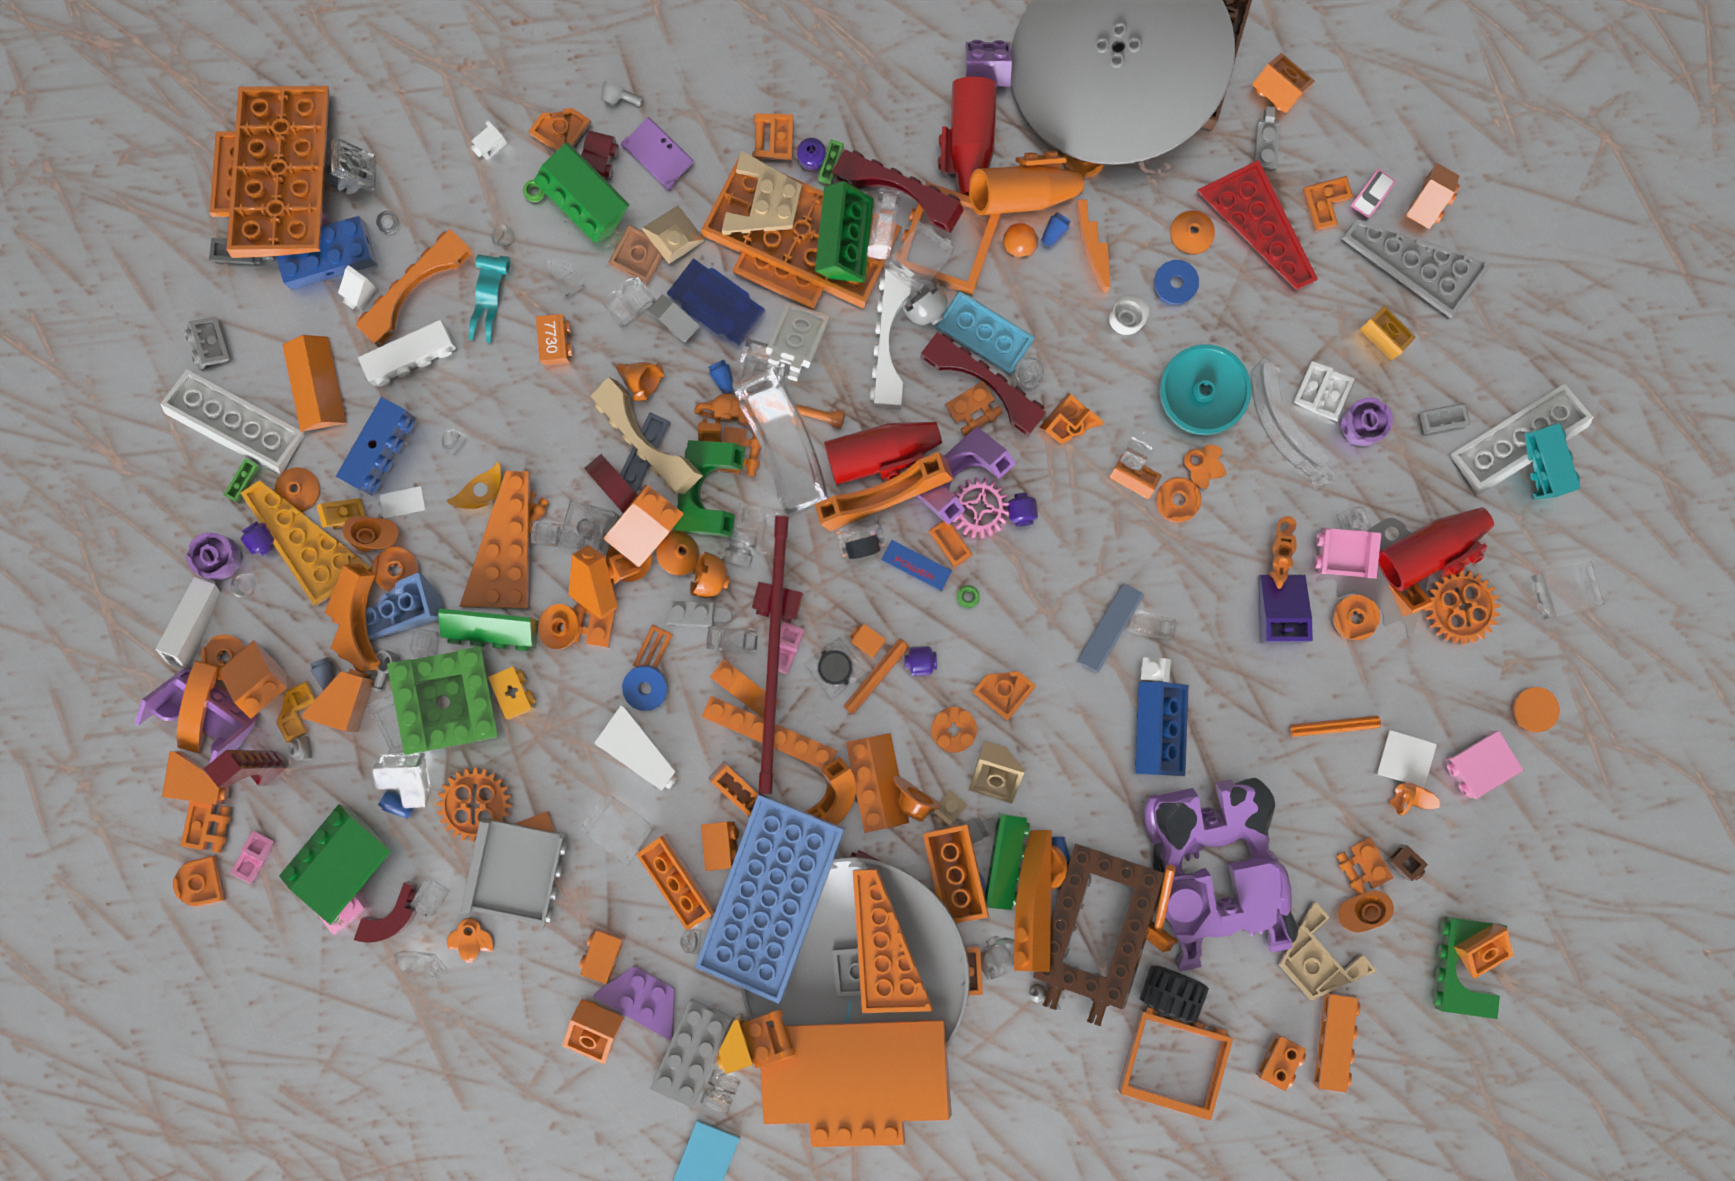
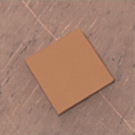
[608,224,663,285]

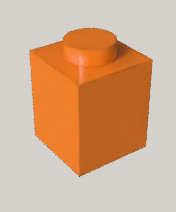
[850,624,886,659]

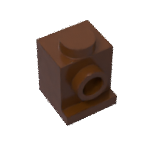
[1386,844,1428,881]

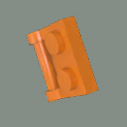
[752,113,794,161]
[742,1009,795,1069]

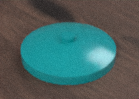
[1159,344,1251,435]

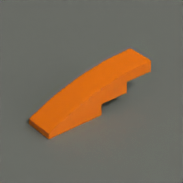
[1076,199,1110,293]

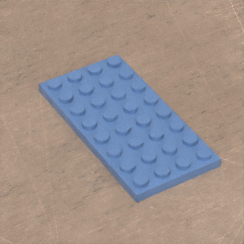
[695,794,846,1004]

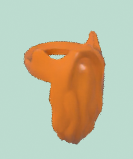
[1389,783,1440,816]

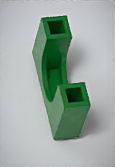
[674,440,746,537]
[1433,916,1507,1019]

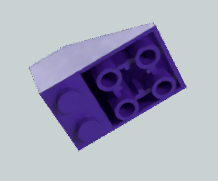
[1259,575,1313,643]

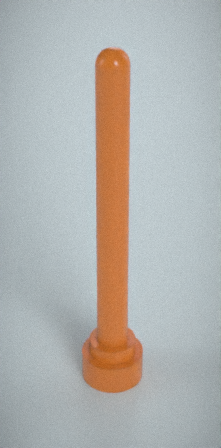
[739,391,845,429]

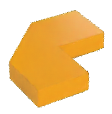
[276,681,317,743]

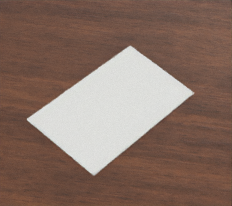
[379,486,426,519]

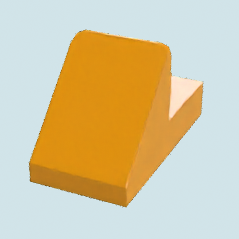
[316,498,365,530]

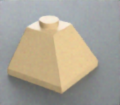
[642,205,705,264]
[969,740,1025,803]

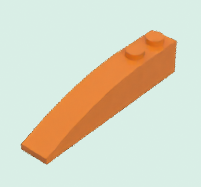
[708,761,759,818]
[1014,830,1052,972]

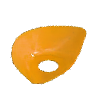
[447,462,501,509]

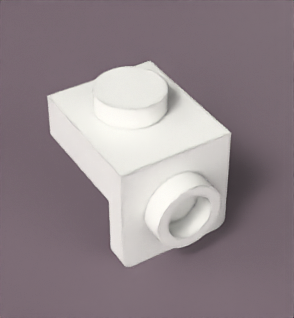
[1141,657,1171,682]

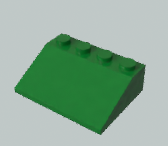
[279,804,391,924]

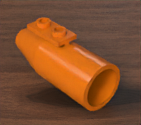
[969,151,1084,215]

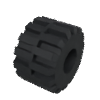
[1139,966,1209,1022]

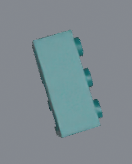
[1524,423,1581,500]

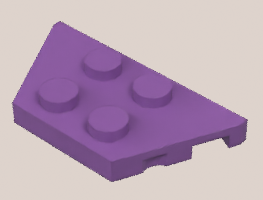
[593,965,675,1040]

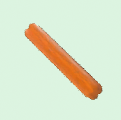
[844,638,909,714]
[1289,716,1381,737]

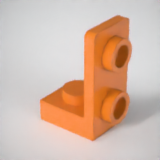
[606,553,642,586]

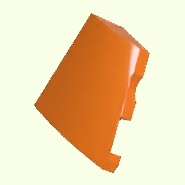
[1040,393,1104,444]

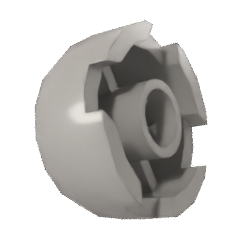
[902,282,948,325]

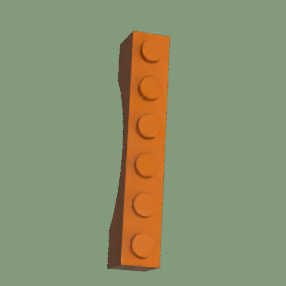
[355,229,474,347]
[815,452,954,532]
[701,696,838,769]

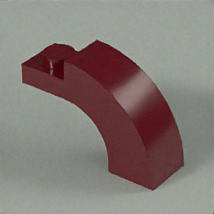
[354,881,418,943]

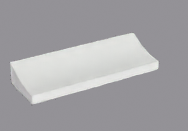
[160,369,305,476]
[1451,384,1594,497]

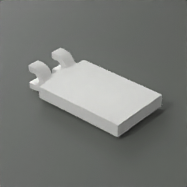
[766,302,830,381]

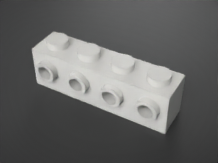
[358,320,456,387]

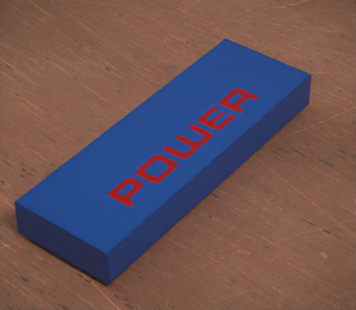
[881,540,952,591]

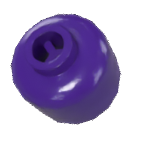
[797,137,826,171]
[1008,493,1038,527]
[241,521,275,556]
[904,646,937,676]

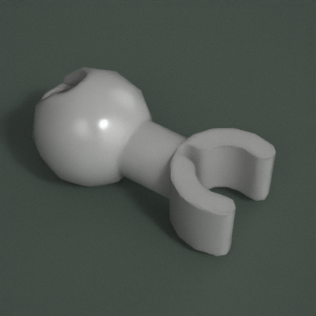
[1029,984,1066,1010]

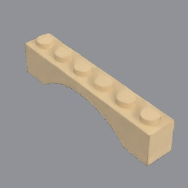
[590,377,703,495]

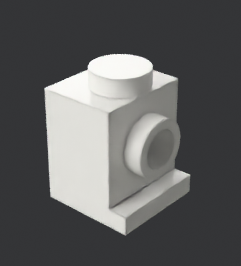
[470,120,507,161]

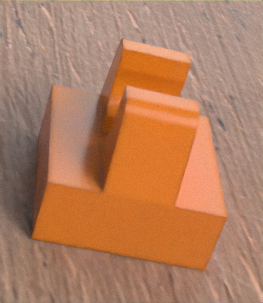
[698,419,722,442]

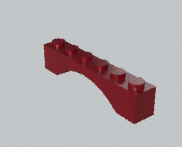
[832,149,964,233]
[920,332,1046,437]
[203,750,287,788]

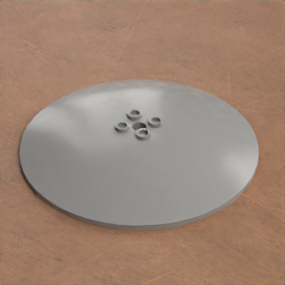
[1011,0,1235,165]
[741,857,970,1048]

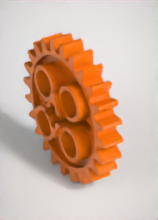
[1424,571,1501,644]
[436,767,513,842]

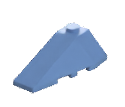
[366,572,443,642]

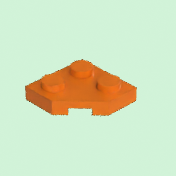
[528,108,592,151]
[972,671,1036,721]

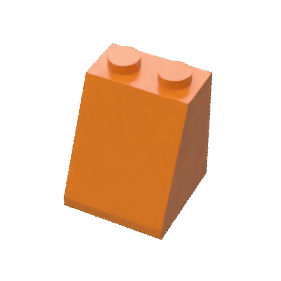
[218,640,287,719]
[301,669,375,732]

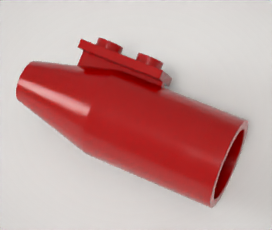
[938,77,997,196]
[824,422,942,485]
[1378,507,1494,592]

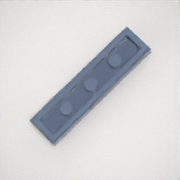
[620,412,671,494]
[1077,583,1144,673]

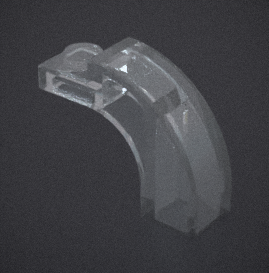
[867,188,903,260]

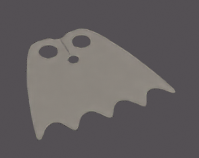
[1316,518,1429,638]

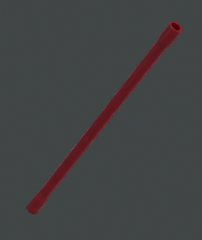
[758,516,789,794]

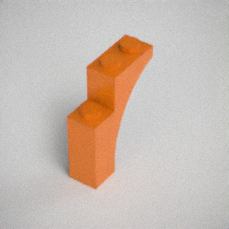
[324,564,381,672]

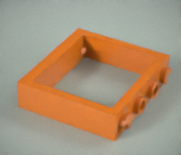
[894,182,1001,296]
[1118,1007,1233,1121]

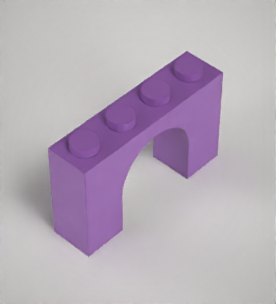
[917,426,1016,525]

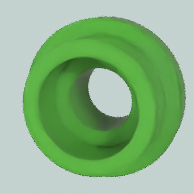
[523,180,545,202]
[957,585,980,608]

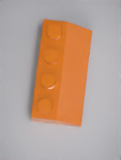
[846,733,909,833]
[923,824,989,924]

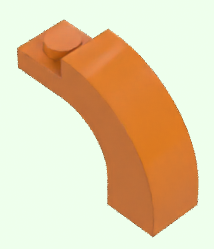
[806,757,856,825]

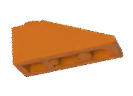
[710,659,779,718]

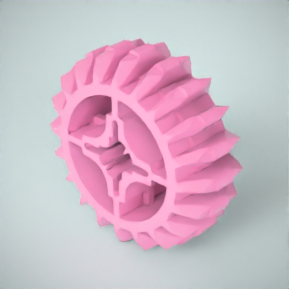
[952,477,1009,539]

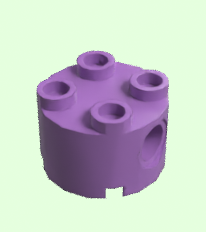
[1341,397,1393,446]
[186,532,242,580]

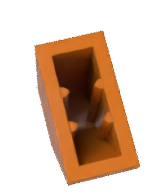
[568,545,618,619]
[162,751,229,805]

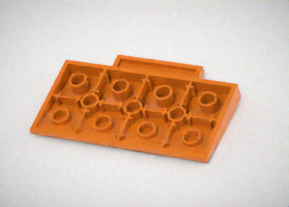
[209,86,329,258]
[702,155,902,309]
[761,1020,952,1147]

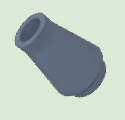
[310,657,334,690]

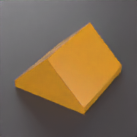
[1359,305,1416,361]

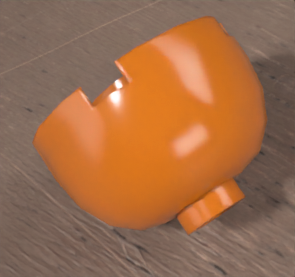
[689,552,730,598]

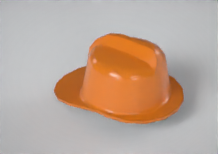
[343,516,399,552]
[893,776,941,822]
[1338,890,1394,933]

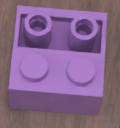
[965,40,1012,87]

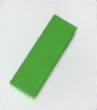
[818,139,844,186]
[223,458,261,503]

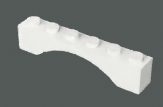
[870,270,912,409]

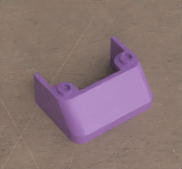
[135,668,257,775]

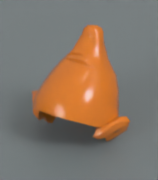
[616,362,664,401]

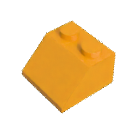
[716,1013,754,1074]

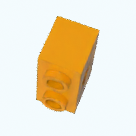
[488,666,536,720]

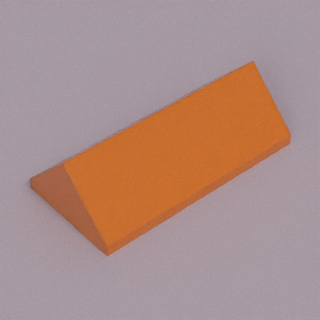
[282,335,346,432]
[636,834,716,931]

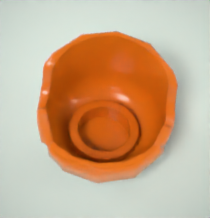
[1003,223,1039,258]

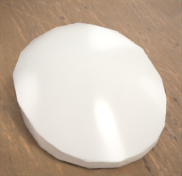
[1109,296,1149,335]

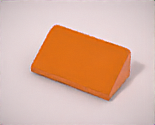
[1110,453,1162,499]

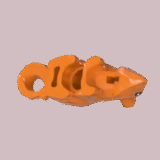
[694,394,770,426]
[1270,516,1297,589]

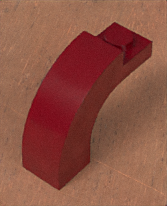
[584,454,637,513]

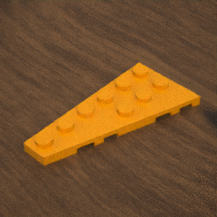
[241,480,372,606]

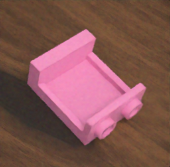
[1314,528,1381,579]
[1446,731,1524,799]

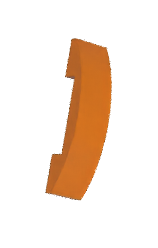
[177,661,219,753]

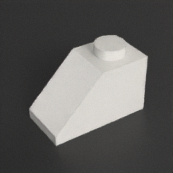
[338,265,378,311]

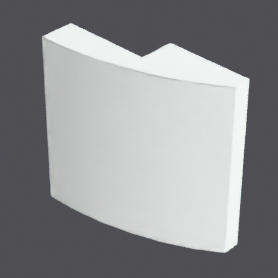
[1294,361,1355,422]
[1377,730,1437,788]

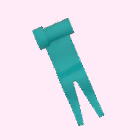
[468,254,510,343]

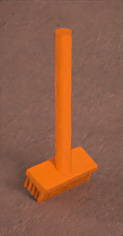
[1147,865,1178,952]

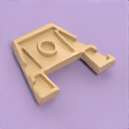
[722,151,802,235]
[1278,901,1377,1000]

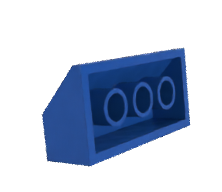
[1135,682,1189,776]

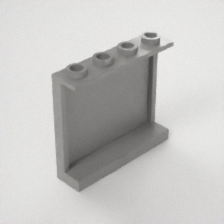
[461,817,568,929]

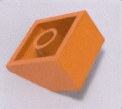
[1252,53,1315,113]
[562,999,624,1064]

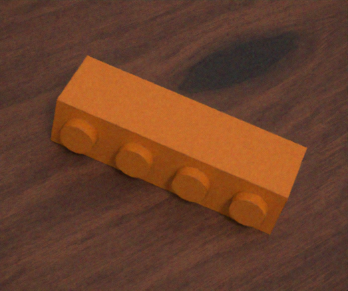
[1313,992,1360,1093]

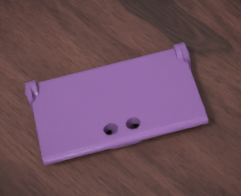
[621,117,694,191]

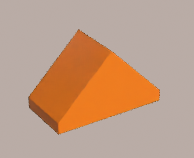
[1389,583,1433,616]

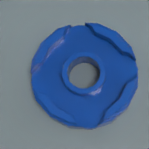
[1154,260,1199,305]
[622,665,668,711]

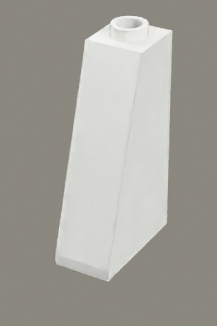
[156,577,220,669]
[594,705,677,791]

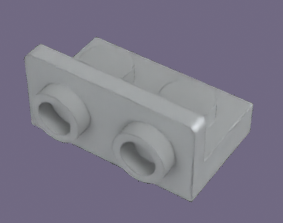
[184,317,229,370]

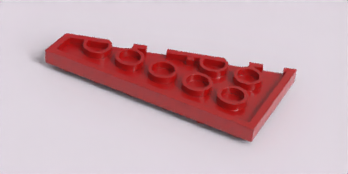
[1197,160,1318,291]

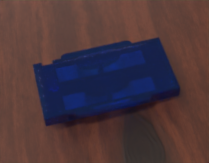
[667,258,765,347]

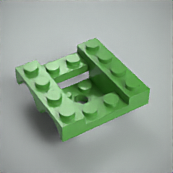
[387,646,498,756]

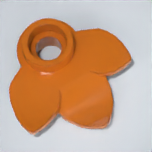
[1184,445,1227,489]
[447,918,493,963]

